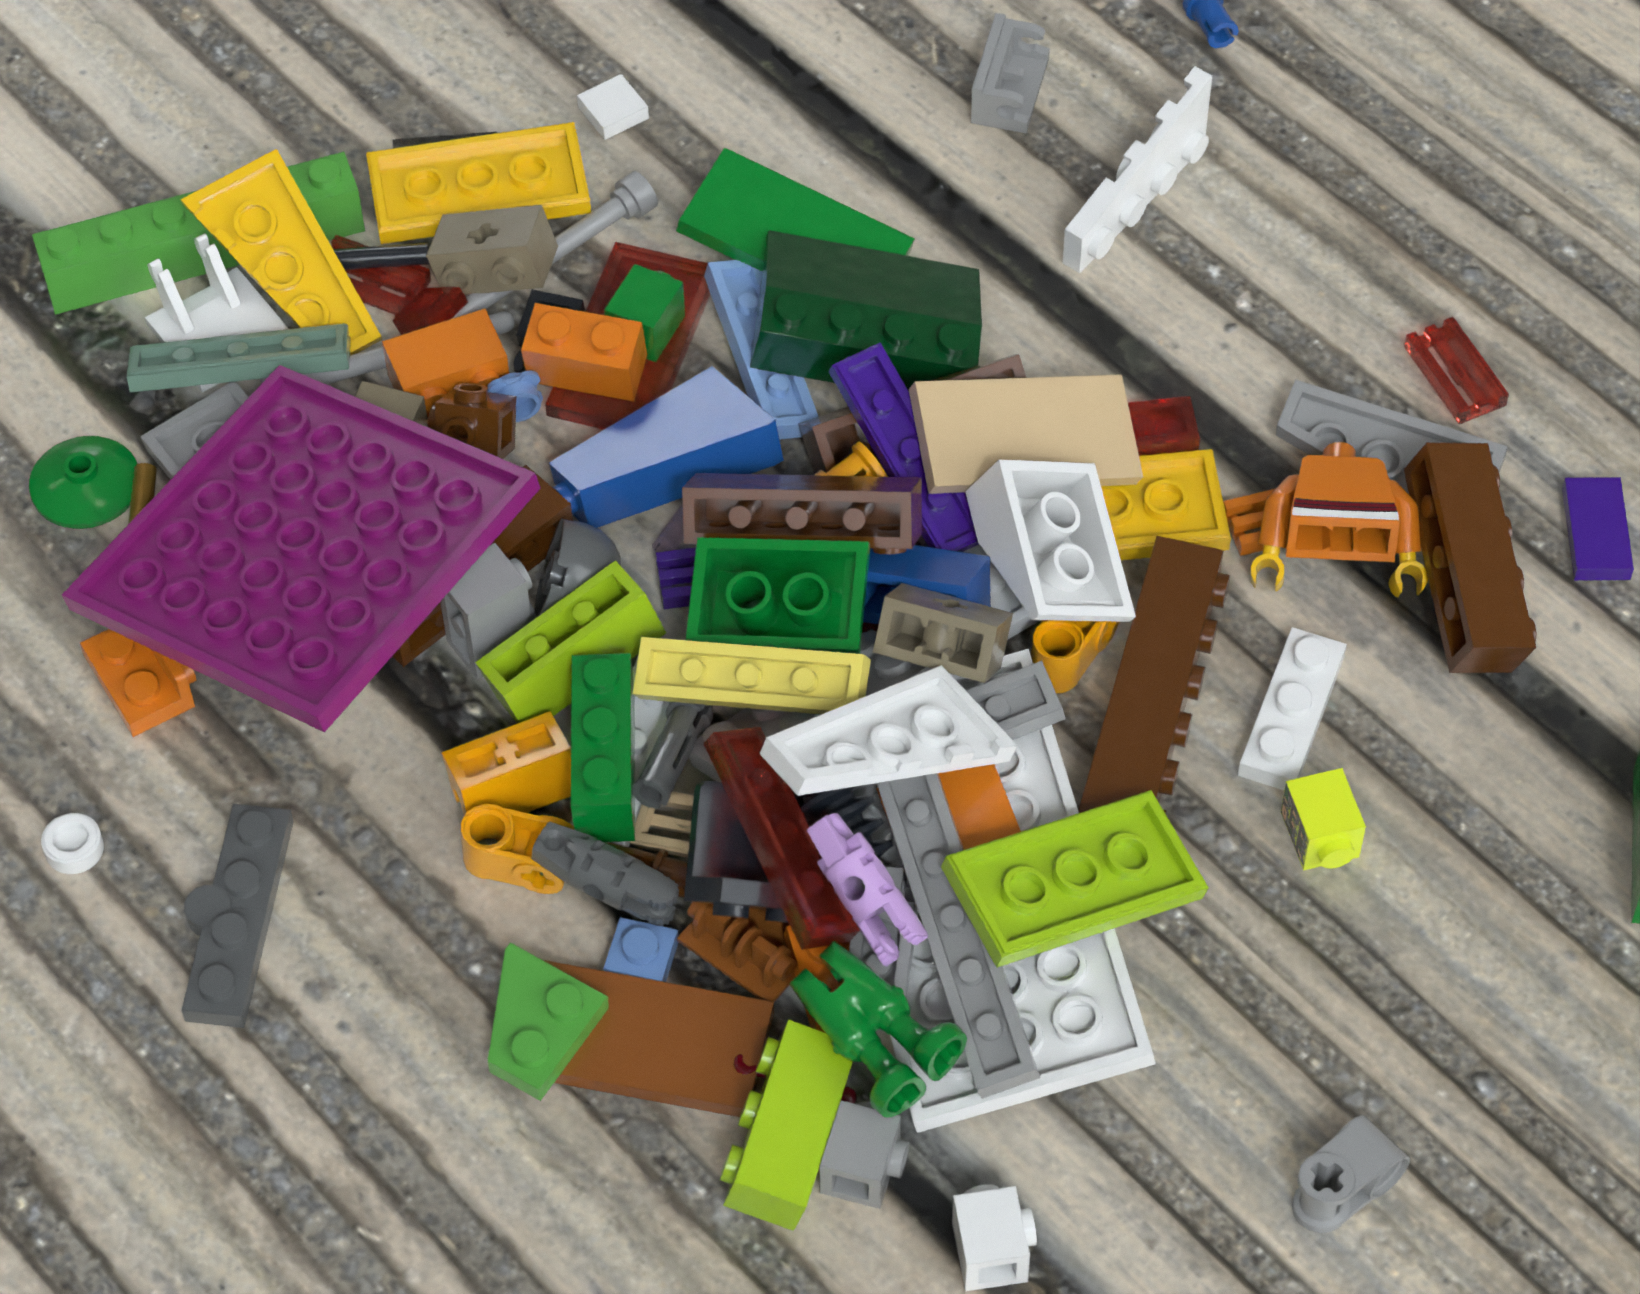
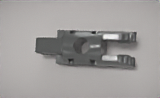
[531,822,679,926]

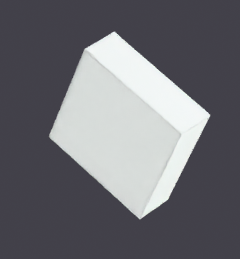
[577,74,649,140]

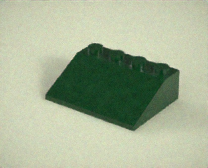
[750,230,982,388]

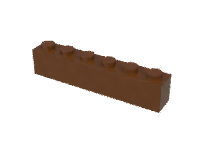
[1078,536,1230,814]

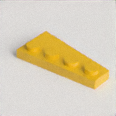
[181,148,382,355]

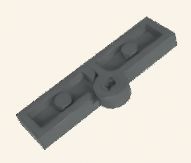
[181,804,294,1028]

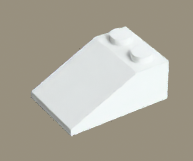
[966,459,1136,622]

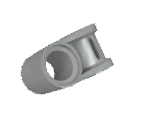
[1292,1115,1410,1233]

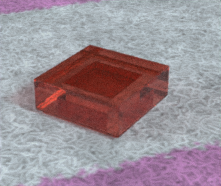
[392,286,468,335]

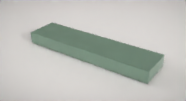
[126,323,351,393]

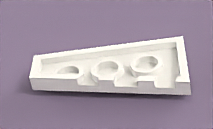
[1063,66,1212,273]
[760,665,1018,796]

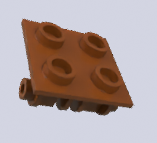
[677,902,837,1002]

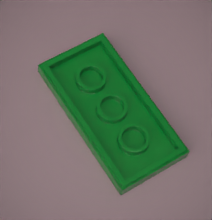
[676,147,915,272]

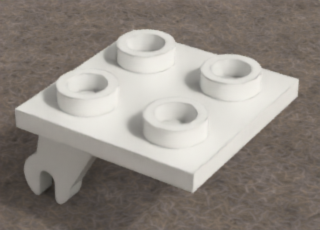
[145,233,289,393]

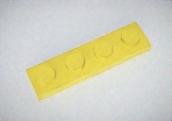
[632,637,871,714]

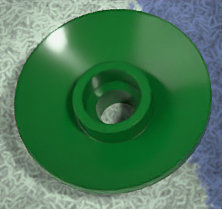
[29,436,138,529]

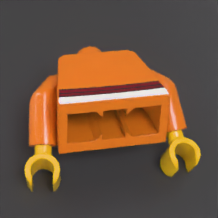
[1251,442,1428,597]

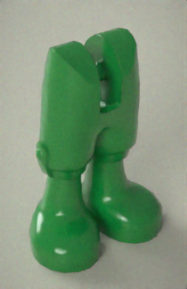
[789,941,967,1118]

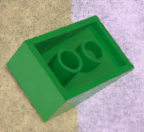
[685,537,870,654]

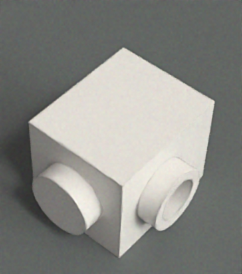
[952,1185,1037,1291]

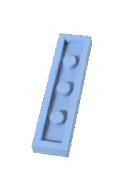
[704,260,819,439]

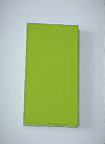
[941,790,1209,968]

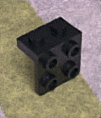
[684,781,827,924]

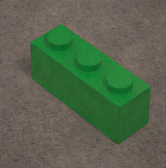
[571,653,635,842]

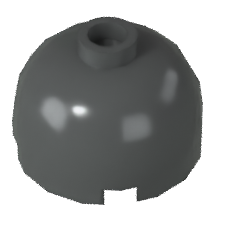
[534,518,621,618]

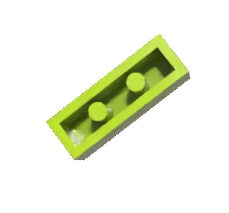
[475,560,667,724]
[719,1019,853,1231]

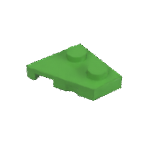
[488,942,609,1101]

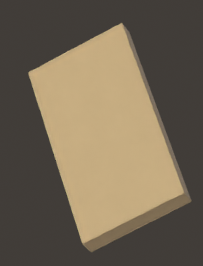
[909,374,1143,494]

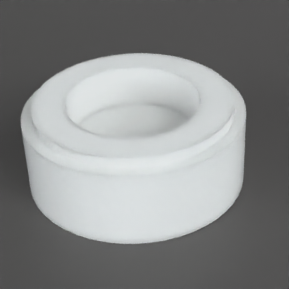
[41,813,104,874]

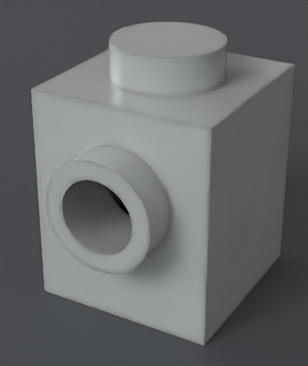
[820,1100,909,1209]

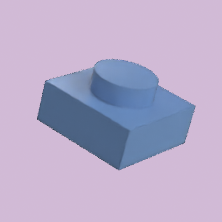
[603,917,679,982]

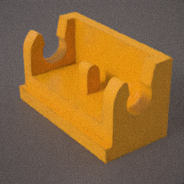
[441,711,571,816]

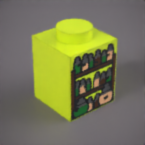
[1281,768,1366,871]

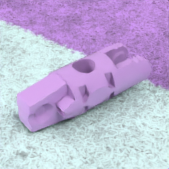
[807,813,929,967]

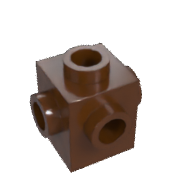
[428,383,517,459]

